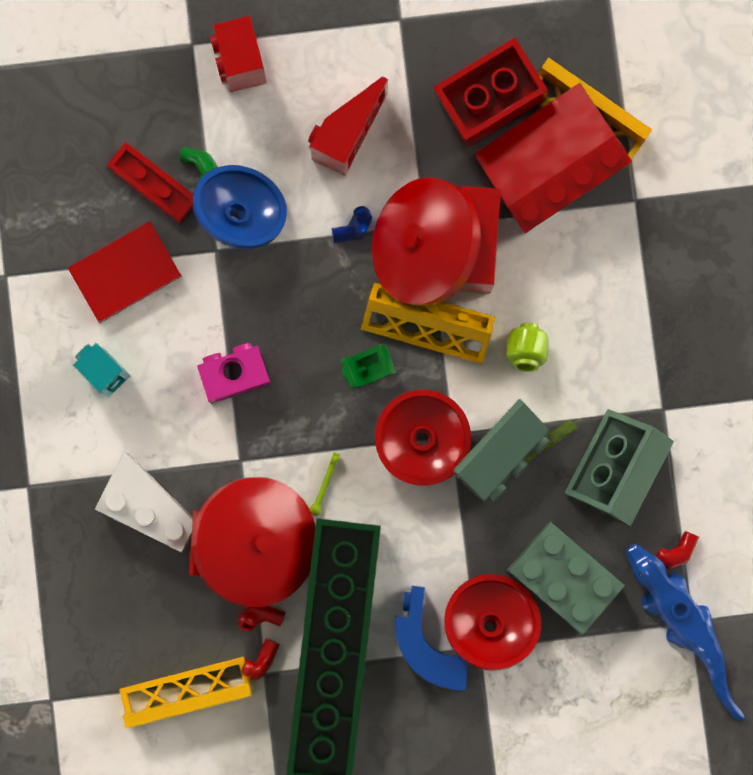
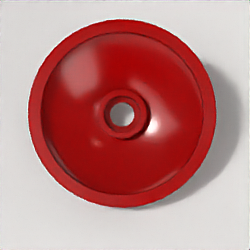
[375,390,471,486]
[444,574,541,671]

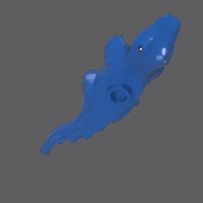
[626,544,745,721]

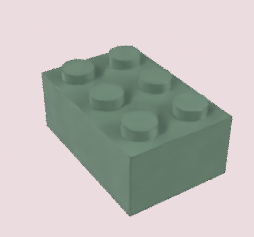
[506,522,625,635]

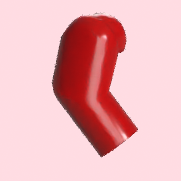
[656,531,699,569]
[238,606,286,632]
[241,638,280,681]

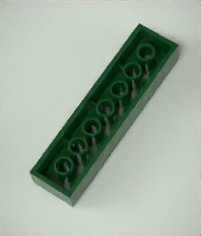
[286,518,381,775]

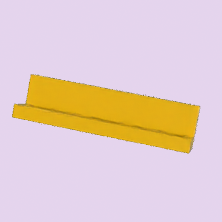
[538,58,652,166]
[361,283,496,364]
[119,656,254,729]

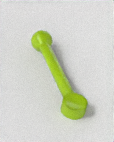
[309,452,340,516]

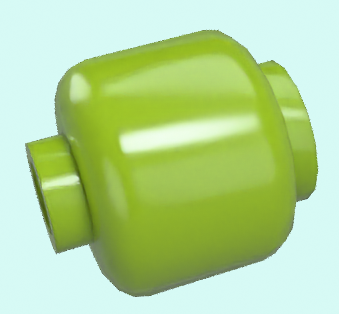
[506,323,549,372]

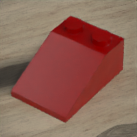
[308,76,388,176]

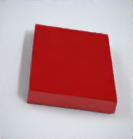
[68,221,182,323]

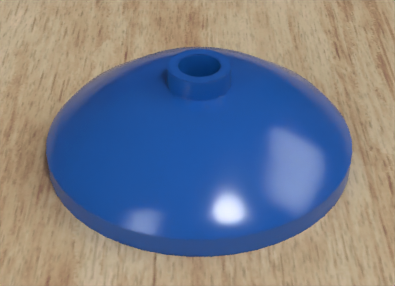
[193,165,287,249]

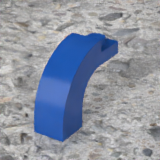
[395,585,468,691]

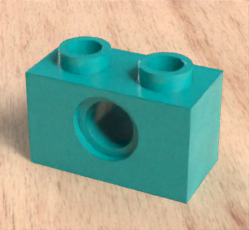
[73,343,131,398]

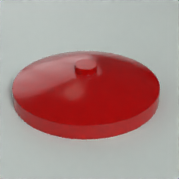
[372,177,481,306]
[192,477,316,608]

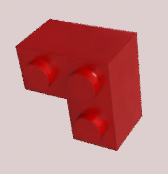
[210,15,267,92]

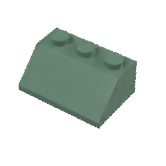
[453,398,550,504]
[565,409,674,526]

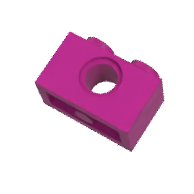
[197,343,271,404]

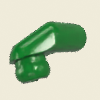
[179,146,218,179]

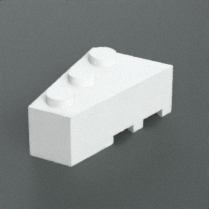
[95,452,193,552]

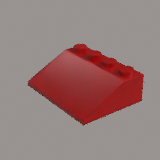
[474,83,633,234]

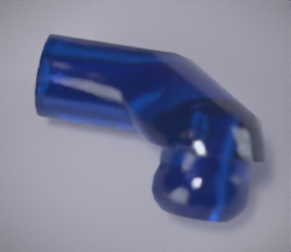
[331,206,372,244]

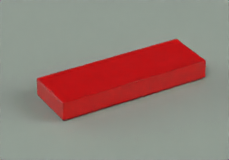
[106,142,193,225]

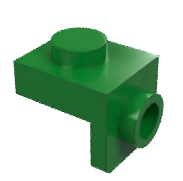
[341,343,396,389]

